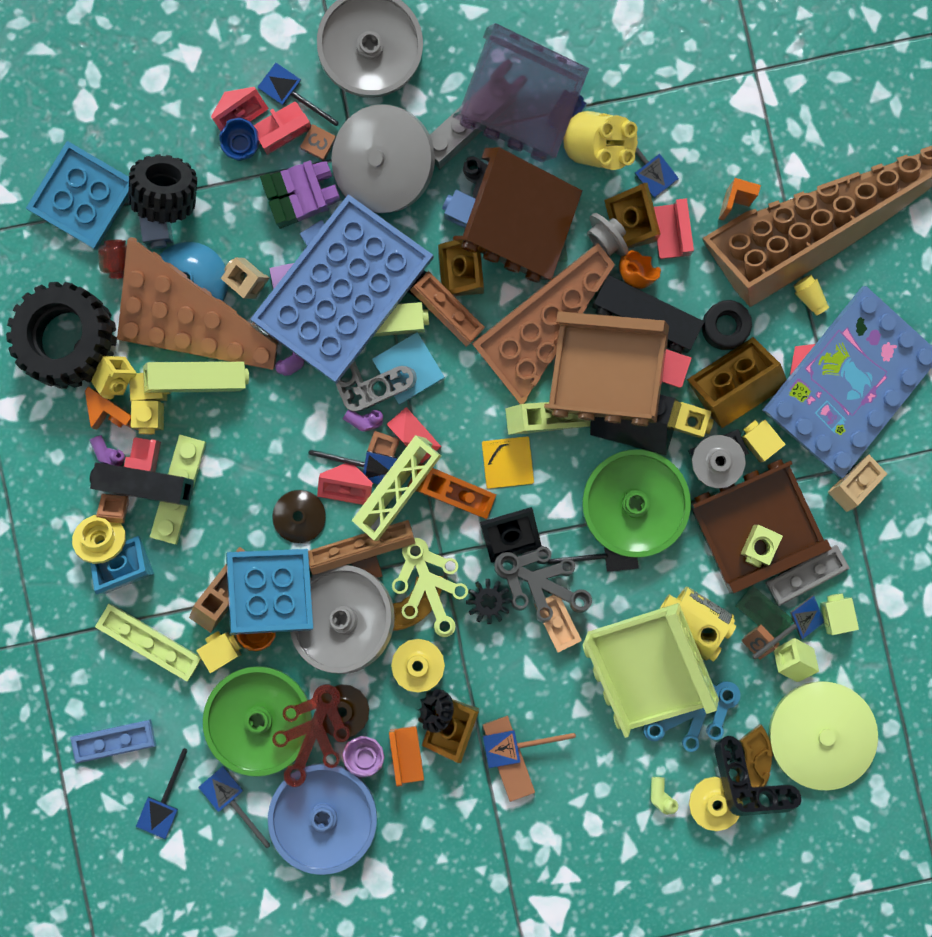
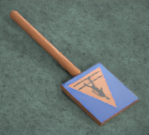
[483,730,576,768]

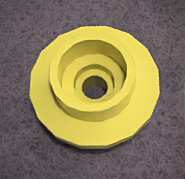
[72,515,126,564]
[391,639,445,693]
[689,776,743,831]

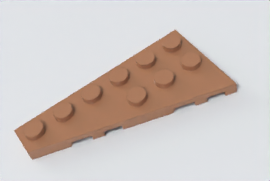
[472,243,615,404]

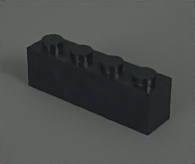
[592,275,704,354]

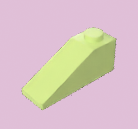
[505,402,591,435]

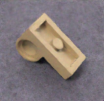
[828,455,887,512]

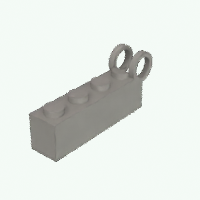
[430,60,527,170]

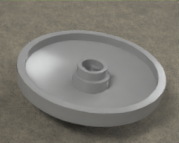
[317,0,423,98]
[332,105,435,213]
[290,565,395,674]

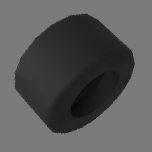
[702,300,752,350]

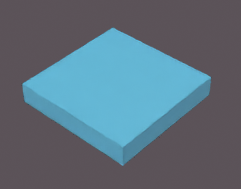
[372,332,445,405]

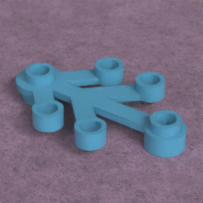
[643,681,740,752]

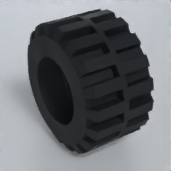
[128,154,197,224]

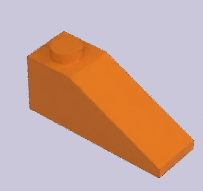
[407,464,497,519]

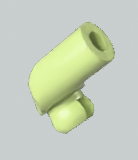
[651,777,678,815]

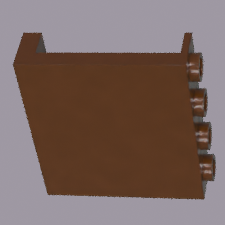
[453,147,583,283]
[691,459,832,593]

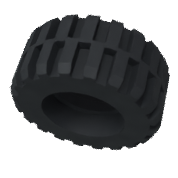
[6,282,117,389]

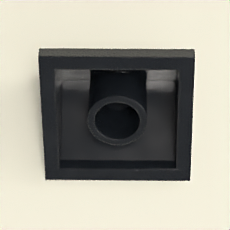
[479,507,542,563]

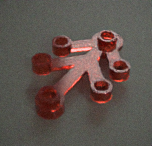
[272,684,350,787]

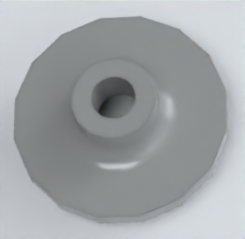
[587,213,629,257]
[692,435,746,488]

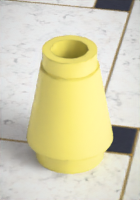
[793,275,829,316]

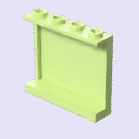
[583,603,719,738]

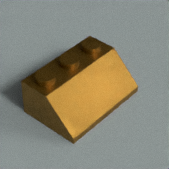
[687,337,787,428]

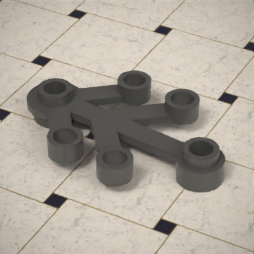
[494,546,592,623]

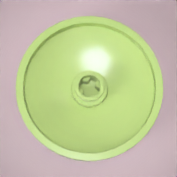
[769,681,878,790]

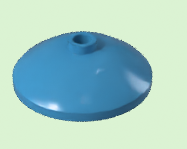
[160,242,228,301]

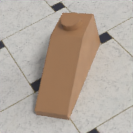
[189,547,245,633]

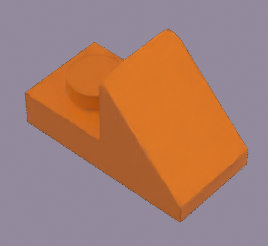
[85,387,131,430]

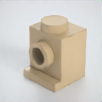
[221,257,270,299]

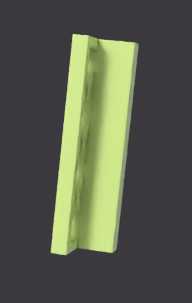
[352,435,441,541]

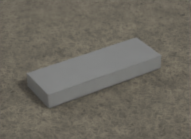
[765,545,850,606]

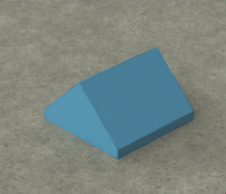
[90,536,154,595]

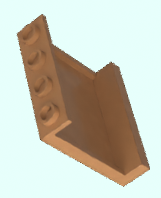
[544,311,669,426]

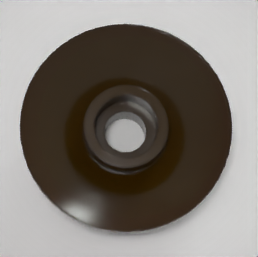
[272,490,326,543]

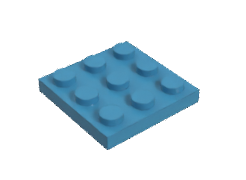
[26,141,129,250]
[226,549,313,635]

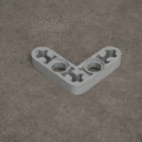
[335,361,417,411]

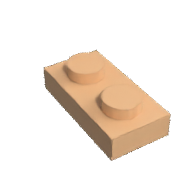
[534,595,582,652]

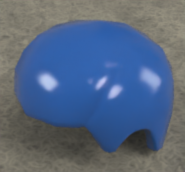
[219,118,260,161]

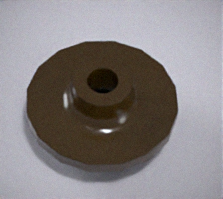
[316,684,370,738]

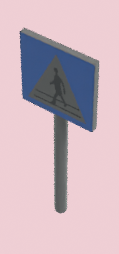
[635,147,679,198]
[752,595,824,659]
[198,766,270,848]

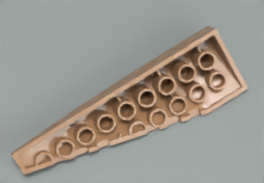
[703,146,932,307]

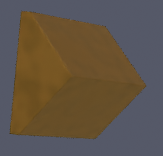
[604,183,661,249]
[438,240,484,296]
[422,699,479,763]

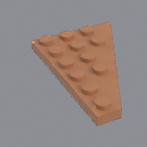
[117,237,279,370]

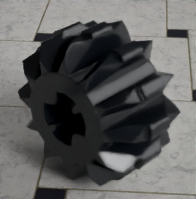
[466,579,512,624]

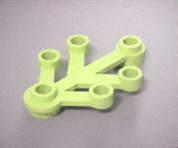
[392,538,468,637]

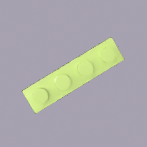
[150,434,207,545]
[95,604,202,682]

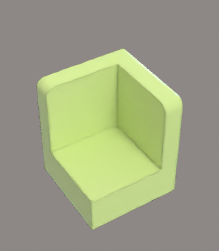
[774,638,819,682]

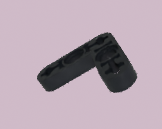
[714,736,802,816]

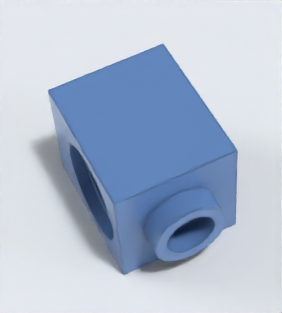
[442,190,476,228]

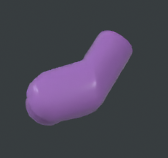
[275,352,304,376]
[343,409,383,432]
[89,435,125,466]

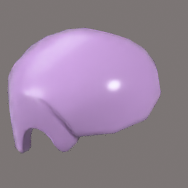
[342,736,385,778]

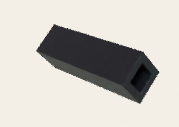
[90,462,194,506]

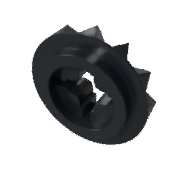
[417,689,454,733]

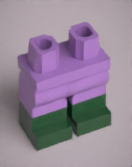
[260,160,341,229]

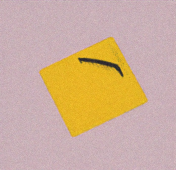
[482,436,534,489]

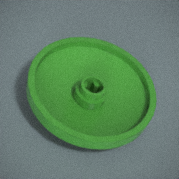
[582,449,691,557]
[203,666,312,776]

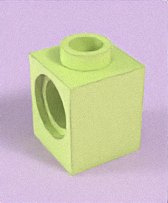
[741,525,783,568]
[820,593,859,635]

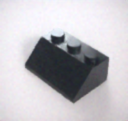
[590,395,682,456]

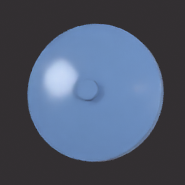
[268,763,377,875]

